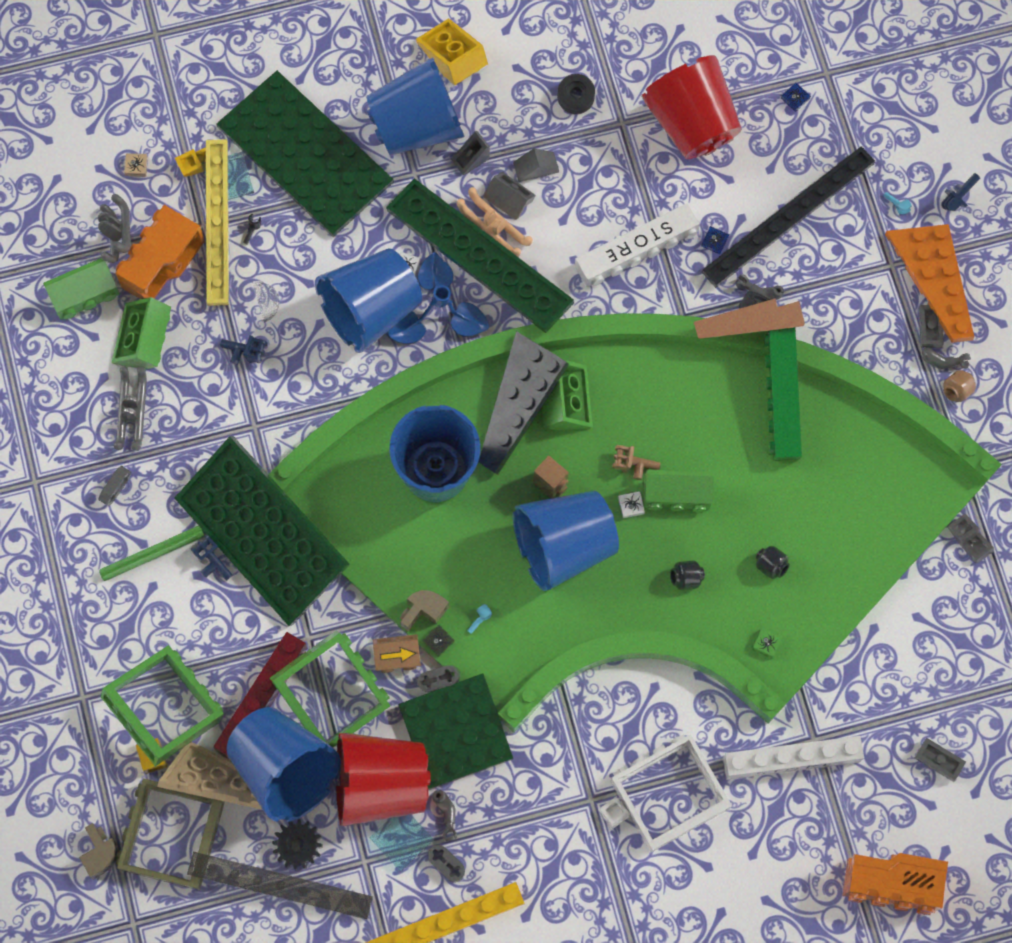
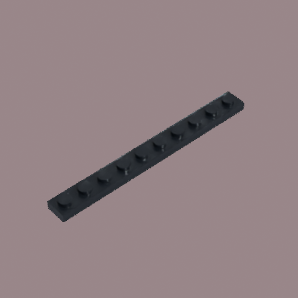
[702,146,875,288]

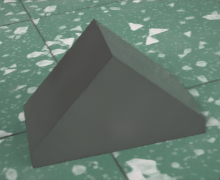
[451,131,490,175]
[513,148,559,182]

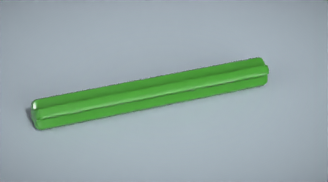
[99,526,204,581]

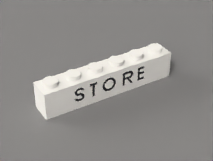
[575,203,700,287]
[723,736,864,780]

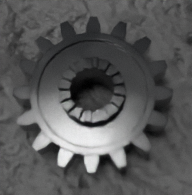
[272,819,323,871]

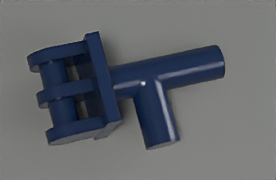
[941,173,981,211]
[220,335,268,365]
[190,535,233,581]

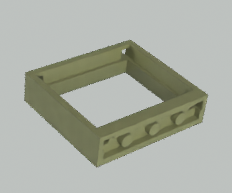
[116,778,225,891]

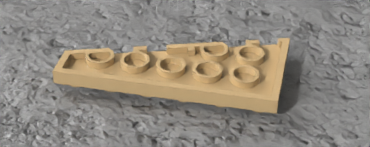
[157,742,263,810]

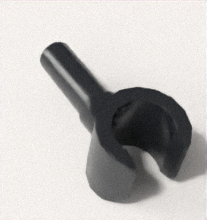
[243,214,261,245]

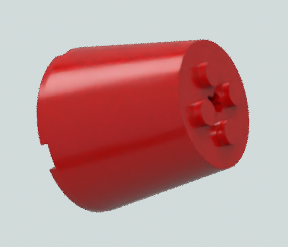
[641,55,742,160]
[336,733,431,826]

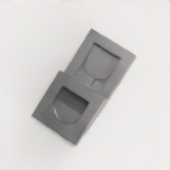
[948,514,994,564]

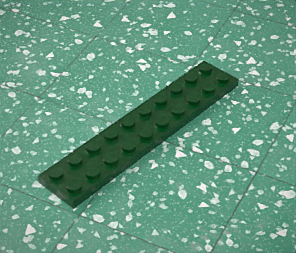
[386,178,574,333]

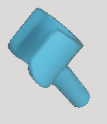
[884,192,912,215]
[467,604,492,634]

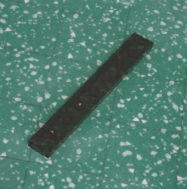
[187,851,373,920]

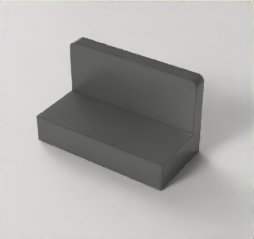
[483,172,536,220]

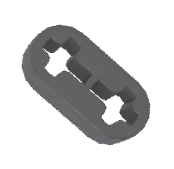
[98,466,131,506]
[417,665,460,692]
[428,845,465,883]

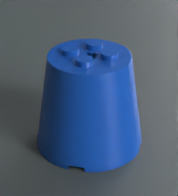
[366,57,465,156]
[315,248,422,353]
[390,405,480,502]
[513,491,619,591]
[227,707,341,822]

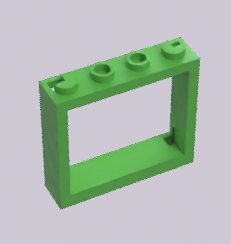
[270,630,390,748]
[100,645,224,767]

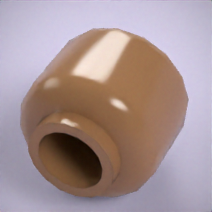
[943,370,976,402]

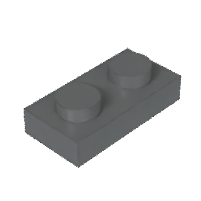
[919,305,944,348]
[914,738,966,782]

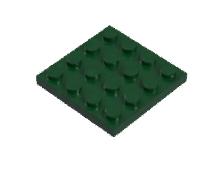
[398,673,514,790]

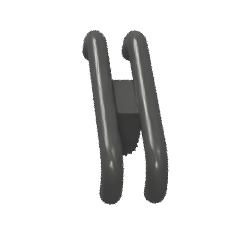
[98,194,131,263]
[114,366,147,451]

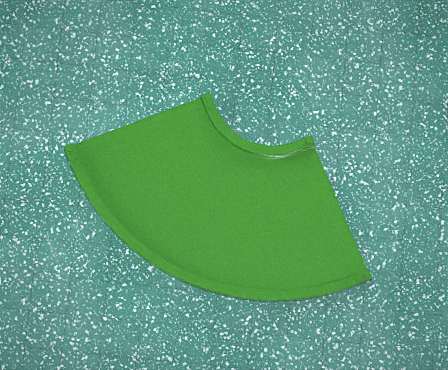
[269,313,1002,733]

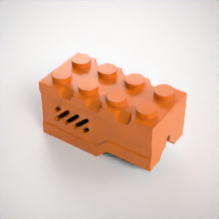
[116,205,205,299]
[842,853,948,915]

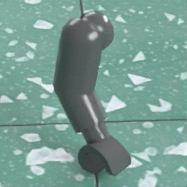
[736,274,784,300]
[922,347,971,369]
[432,790,457,841]

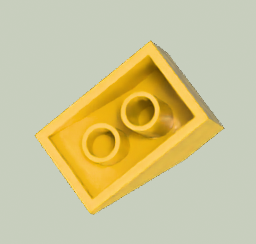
[416,18,488,85]

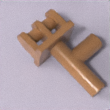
[612,445,660,480]

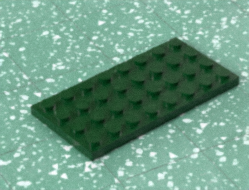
[216,70,394,237]
[174,436,350,626]

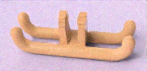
[457,187,533,257]

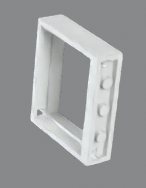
[610,734,732,853]

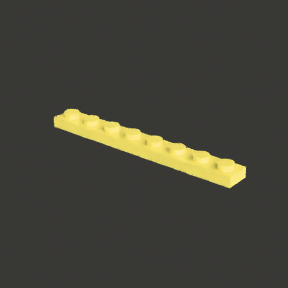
[206,139,229,306]

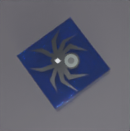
[781,83,811,112]
[701,226,730,255]

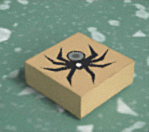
[124,153,148,176]

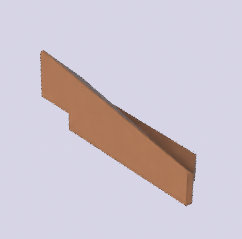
[694,299,805,339]

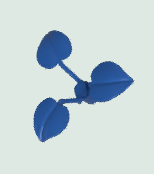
[388,252,489,344]

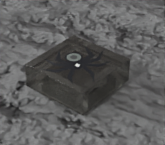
[423,625,455,657]

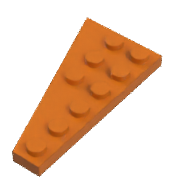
[885,224,974,343]

